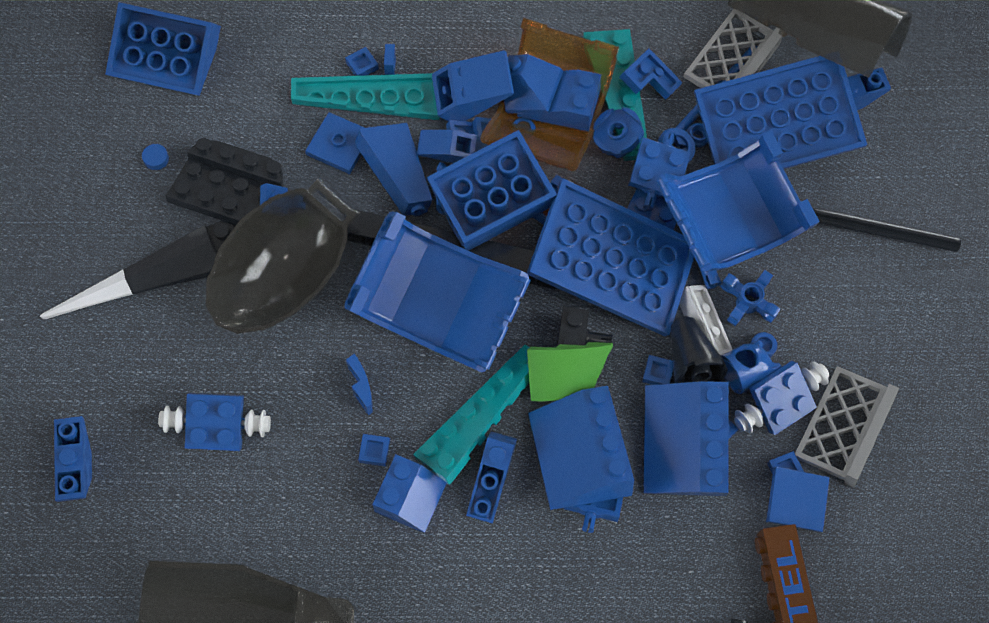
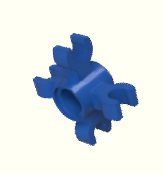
[720,270,781,326]

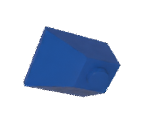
[504,54,563,113]

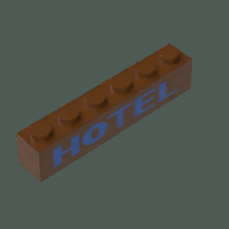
[755,524,818,623]

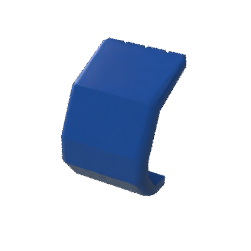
[656,131,820,271]
[344,211,531,372]

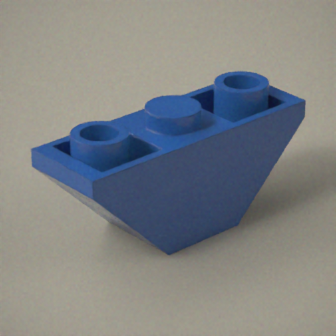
[847,67,891,110]
[417,130,490,163]
[54,416,92,502]

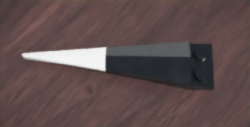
[40,220,250,319]

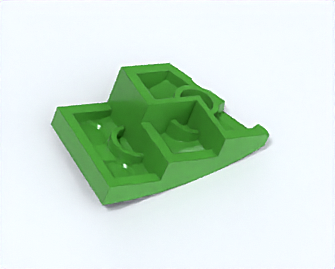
[527,342,613,401]

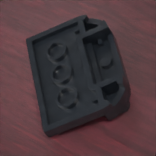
[165,138,284,233]

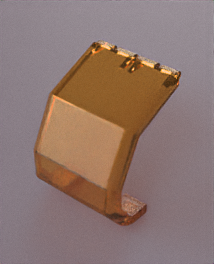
[480,18,620,171]

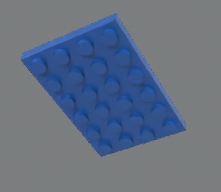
[694,51,867,169]
[527,179,694,336]

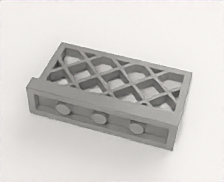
[683,8,785,88]
[795,366,899,488]

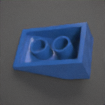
[517,69,601,132]

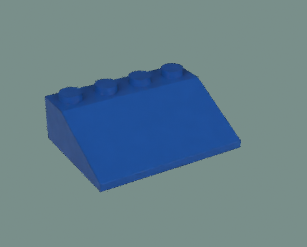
[105,2,221,96]
[427,130,557,251]
[644,381,728,496]
[528,386,634,510]

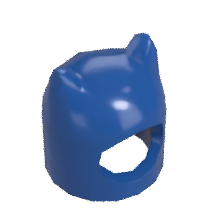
[721,341,782,394]

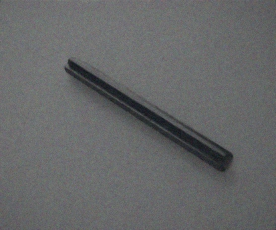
[813,208,961,252]

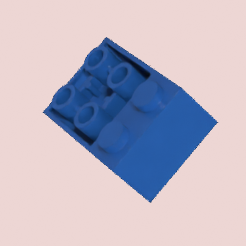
[432,50,514,121]

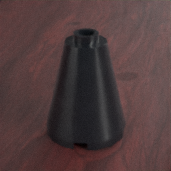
[671,316,728,383]

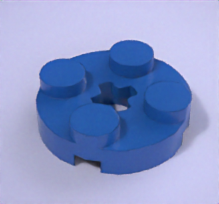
[593,107,644,158]

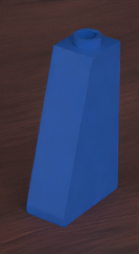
[355,123,432,216]

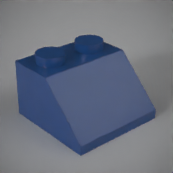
[372,454,447,533]

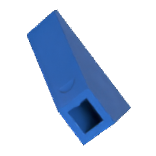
[466,431,517,524]

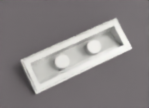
[679,285,733,356]

